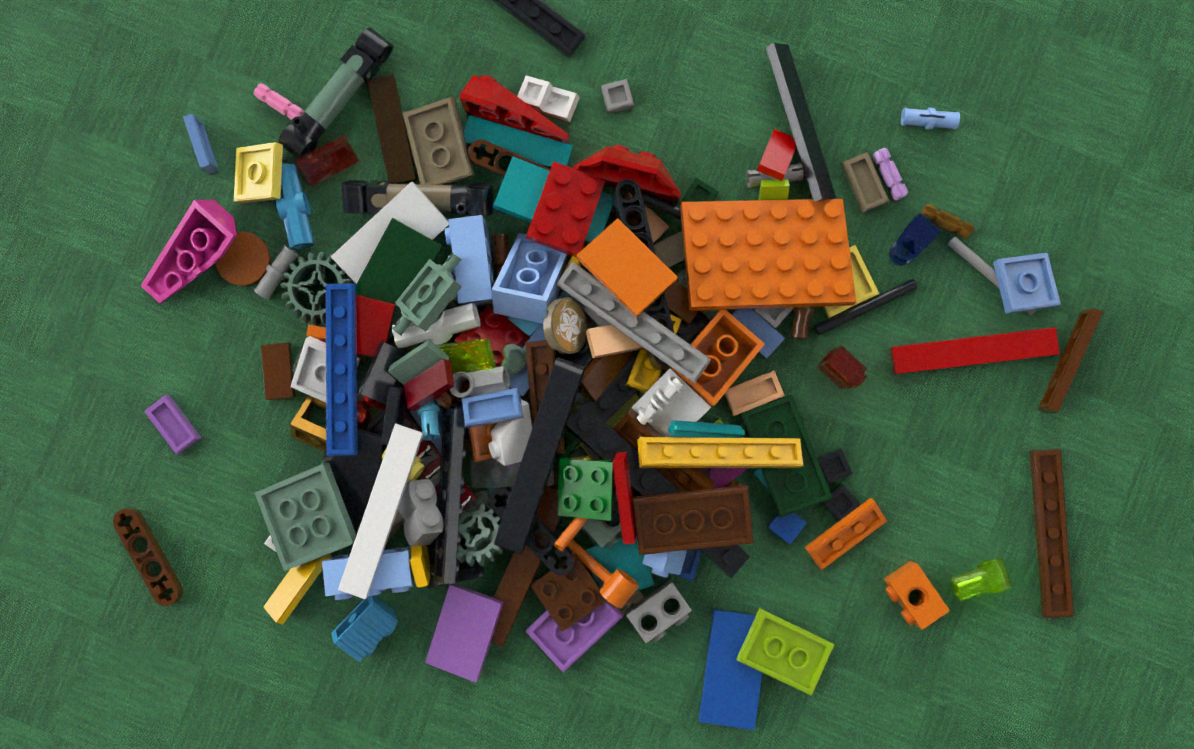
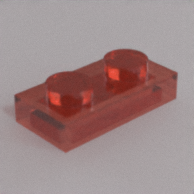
[296,135,359,186]

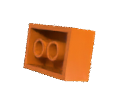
[668,310,765,408]

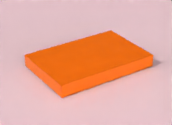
[576,218,678,318]

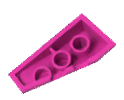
[141,200,237,303]

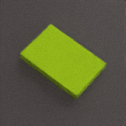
[736,608,835,696]

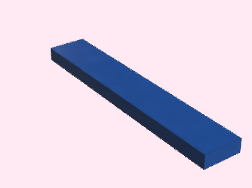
[326,283,358,456]

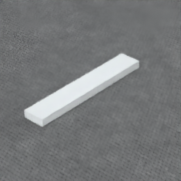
[338,424,424,599]

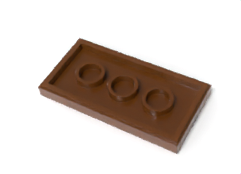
[633,485,754,555]

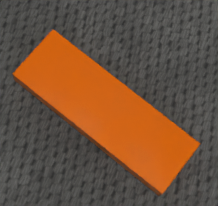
[804,498,887,571]

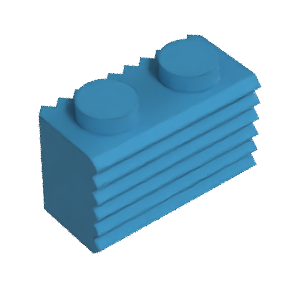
[331,595,398,662]

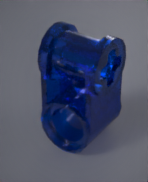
[889,212,941,266]

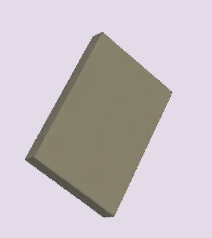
[402,97,475,185]

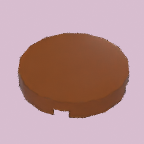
[215,231,272,287]

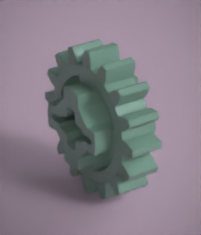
[456,504,503,566]

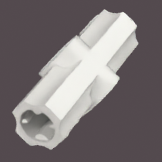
[392,303,480,348]

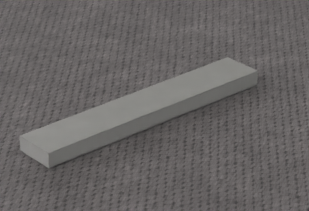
[556,262,712,383]

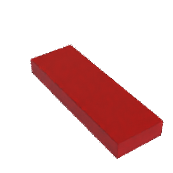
[613,452,637,544]

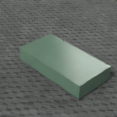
[388,339,449,385]

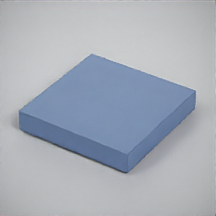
[993,253,1061,314]

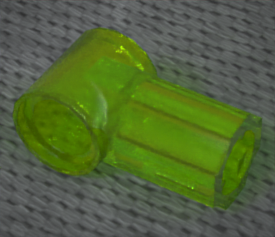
[950,558,1012,601]

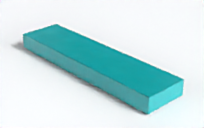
[464,115,573,169]

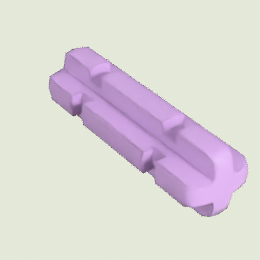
[873,148,908,200]

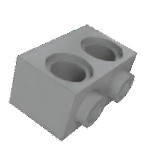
[626,579,692,643]

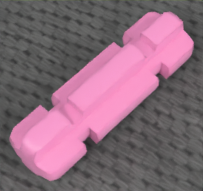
[254,83,304,120]

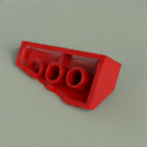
[459,75,570,144]

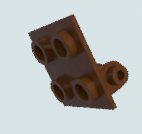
[530,553,607,632]

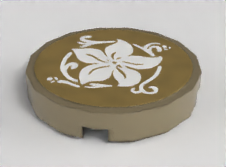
[543,297,588,355]

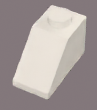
[489,399,532,466]

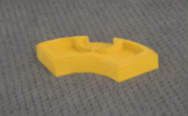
[410,545,430,588]

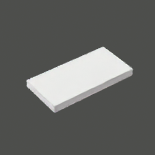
[331,181,449,284]

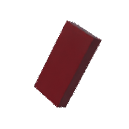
[404,359,455,411]

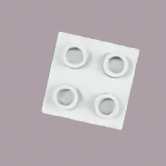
[631,368,711,437]

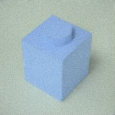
[642,550,687,577]

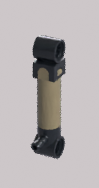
[341,180,493,216]

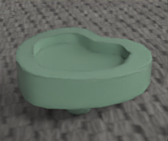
[501,344,527,374]

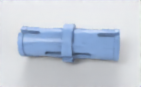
[901,107,960,130]

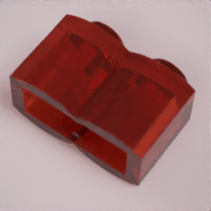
[816,345,867,390]

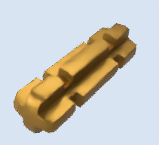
[920,204,974,238]

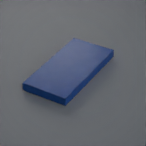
[698,609,762,730]

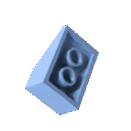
[492,233,569,324]

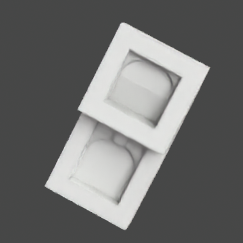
[517,76,580,122]

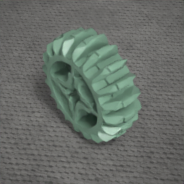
[280,252,355,326]

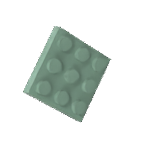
[255,462,357,571]

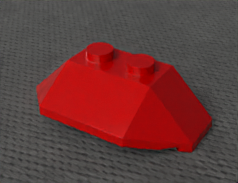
[573,145,681,204]

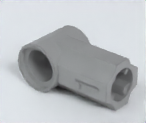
[450,366,511,398]

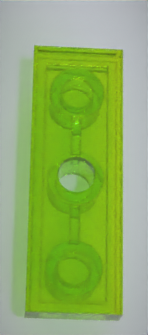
[411,339,496,373]

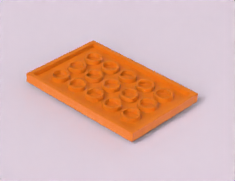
[680,199,856,311]

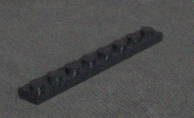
[566,403,750,578]

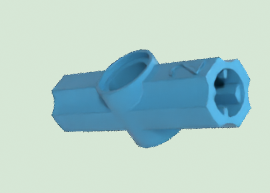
[276,164,315,250]

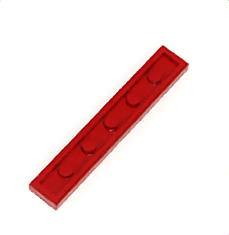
[890,327,1060,374]

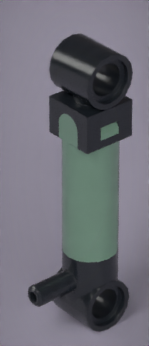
[278,27,393,161]

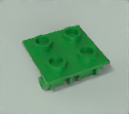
[558,458,614,521]

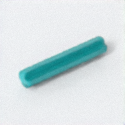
[668,420,745,438]

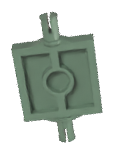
[392,252,462,336]

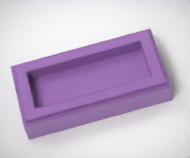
[144,395,201,455]

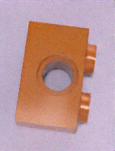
[883,561,950,630]

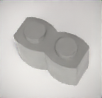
[398,479,443,547]

